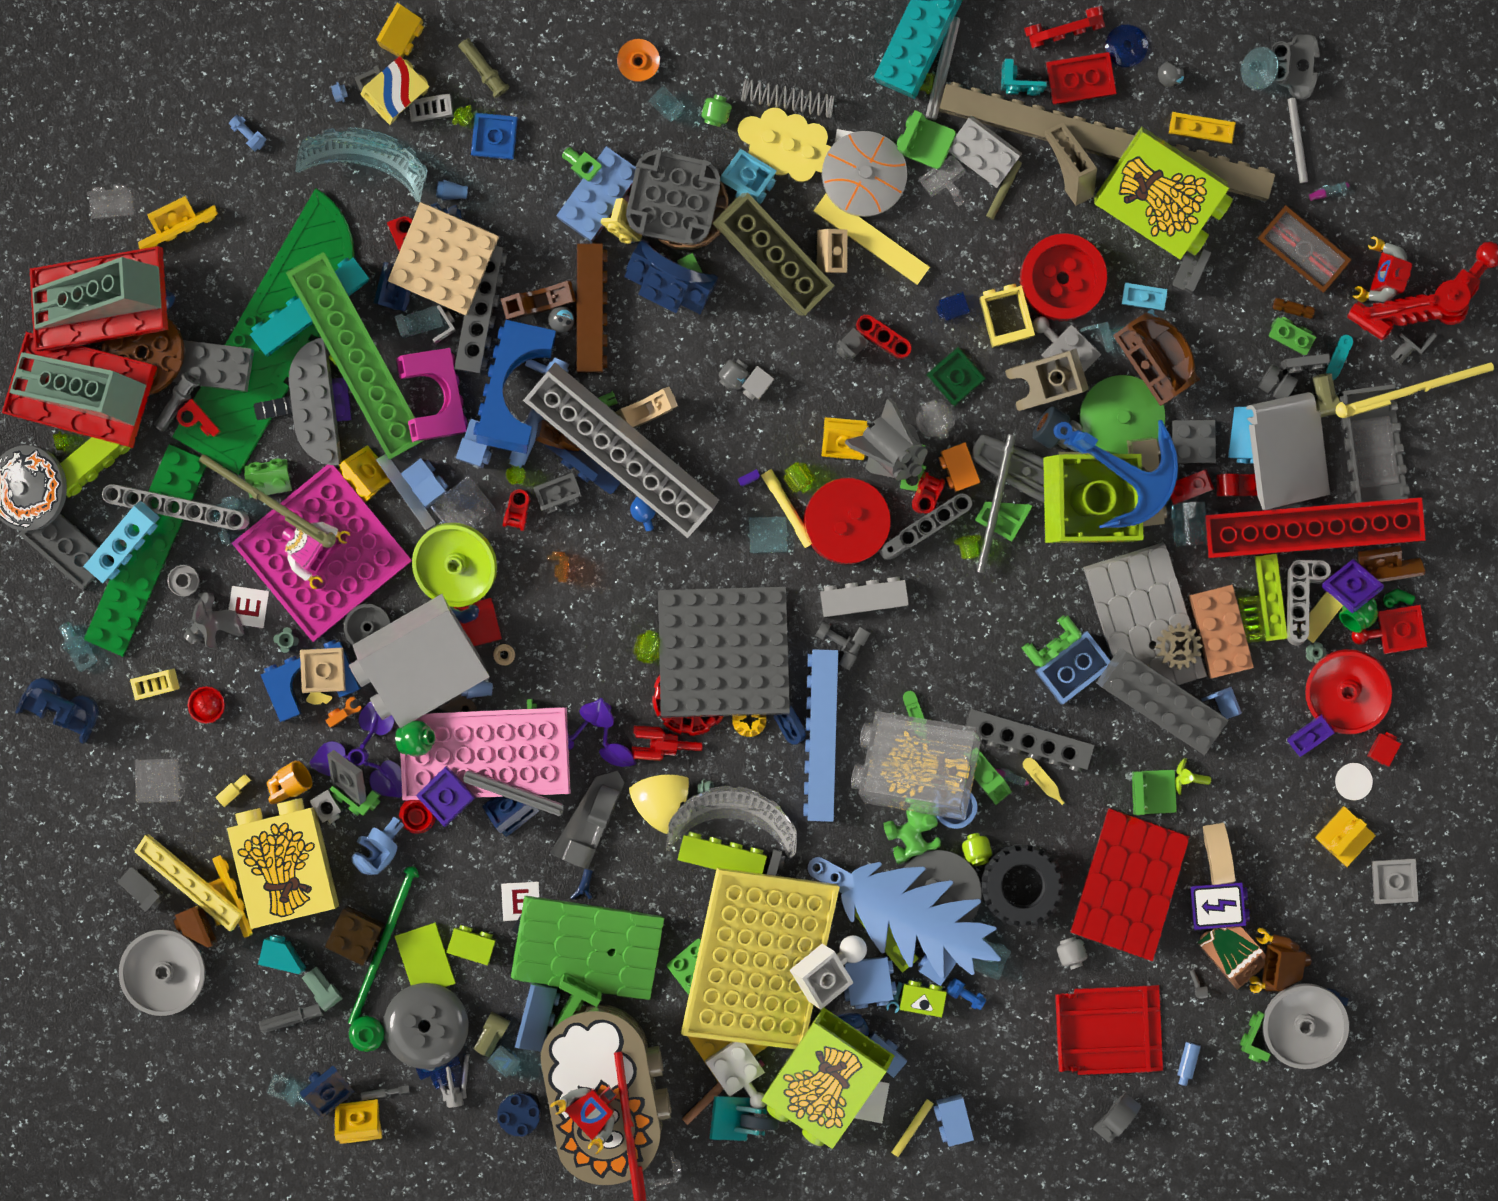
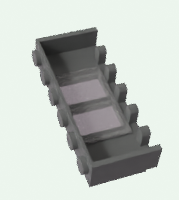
[1339,384,1410,503]

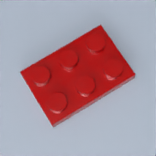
[1046,52,1116,105]

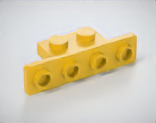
[138,196,218,249]
[208,855,253,938]

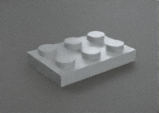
[949,116,1022,188]

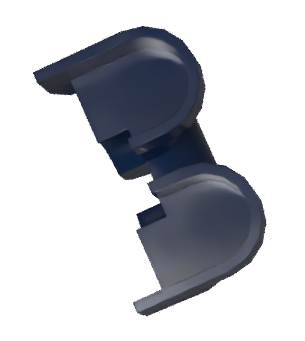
[15,678,99,744]

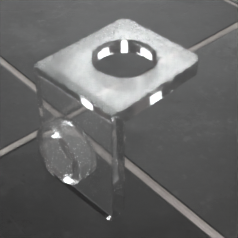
[654,1151,682,1186]

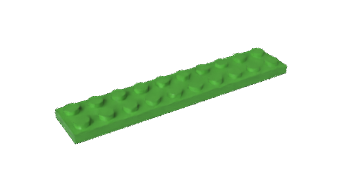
[286,252,424,460]

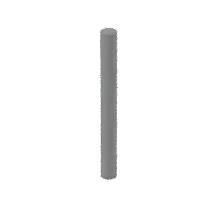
[1287,98,1308,183]

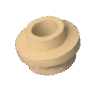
[494,644,515,666]

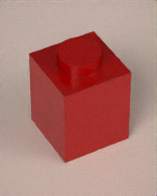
[1367,732,1401,766]

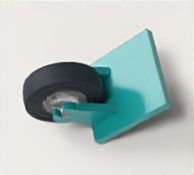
[710,1096,779,1141]

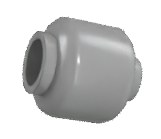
[1057,937,1088,970]

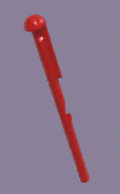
[614,1051,646,1201]

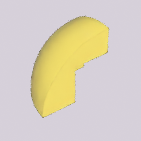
[629,775,689,835]

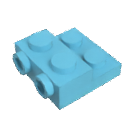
[720,149,777,204]

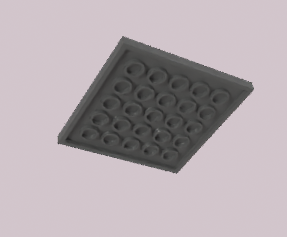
[658,587,790,718]

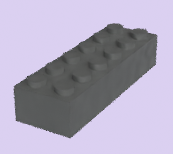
[1096,647,1229,755]

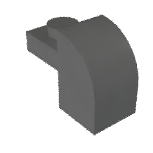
[1093,1092,1141,1142]

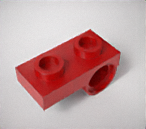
[1170,469,1214,505]

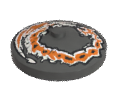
[0,445,67,531]

